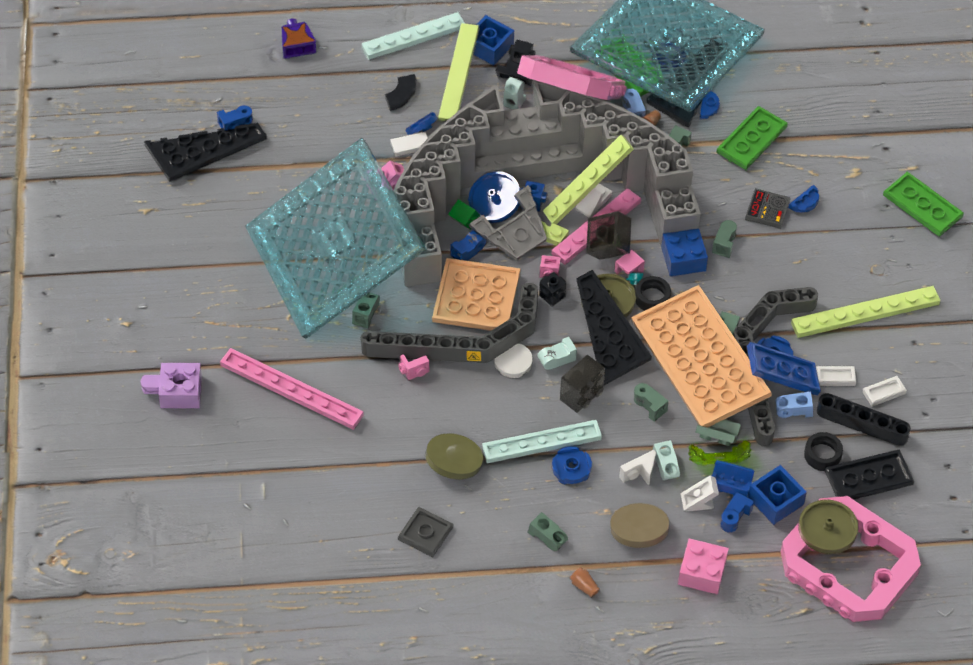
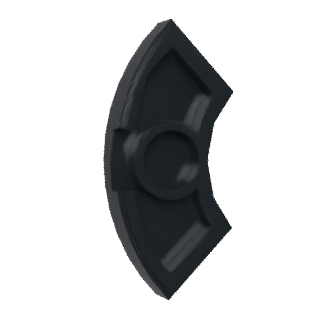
[385,74,416,111]

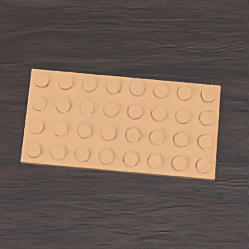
[631,285,772,428]

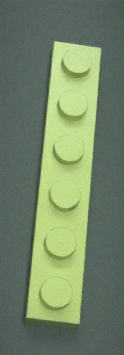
[543,135,634,225]

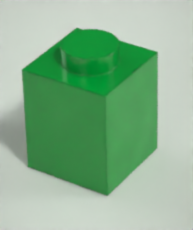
[448,199,480,230]

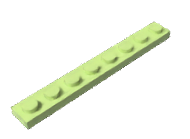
[791,286,940,338]

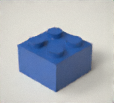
[473,15,514,66]
[661,228,708,277]
[748,465,807,525]

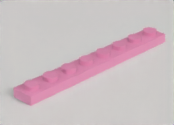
[220,348,364,430]

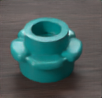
[626,272,643,285]

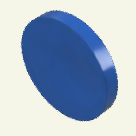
[468,171,521,223]

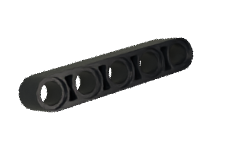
[817,393,911,446]

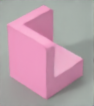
[614,250,645,274]

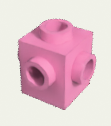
[376,160,404,192]

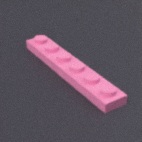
[551,188,641,265]

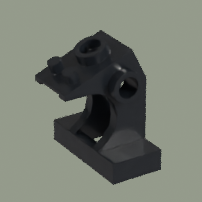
[495,39,536,86]

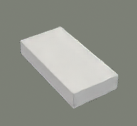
[390,132,428,157]
[816,366,856,386]
[863,376,907,407]

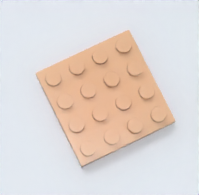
[432,258,520,331]

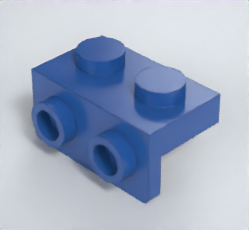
[712,460,754,497]

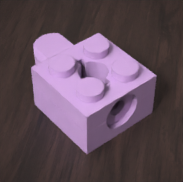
[141,363,202,408]

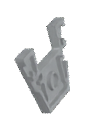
[469,185,547,260]

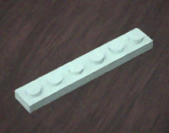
[362,12,465,60]
[482,420,602,464]

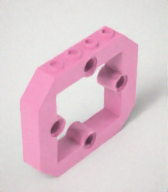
[517,55,627,100]
[780,496,921,622]

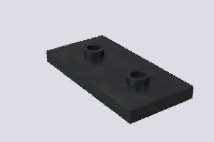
[825,449,914,500]

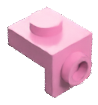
[539,255,561,278]
[398,354,429,380]

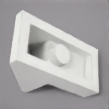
[575,184,612,218]
[619,450,656,485]
[680,475,719,512]

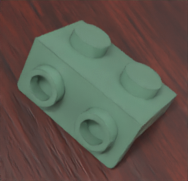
[695,419,741,446]

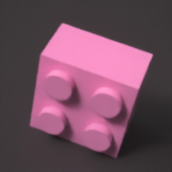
[678,539,729,595]

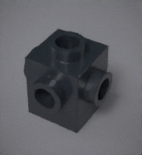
[539,272,567,307]

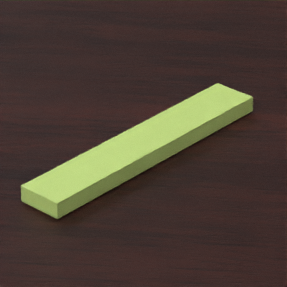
[438,23,479,121]

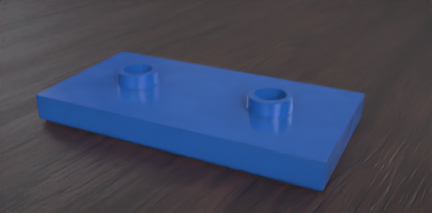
[747,342,821,396]

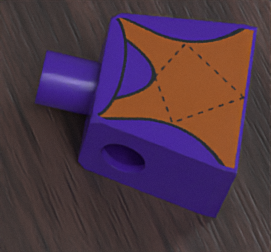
[282,18,316,59]

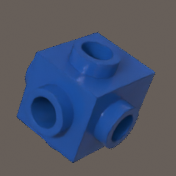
[521,181,547,212]

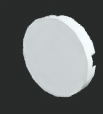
[494,344,533,378]

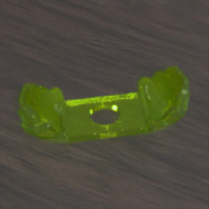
[688,440,752,466]

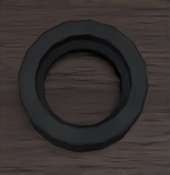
[635,276,671,311]
[804,432,843,471]

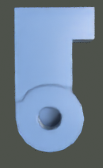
[623,89,646,118]
[775,392,813,418]

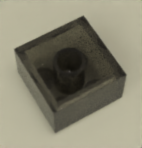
[586,211,632,260]
[560,355,605,413]

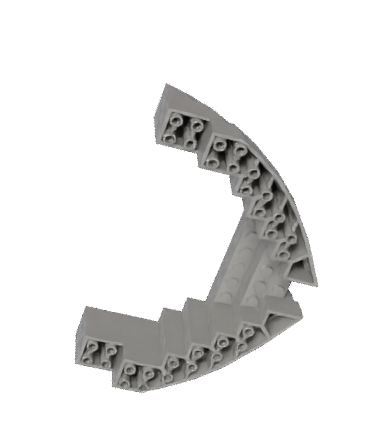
[392,80,701,287]

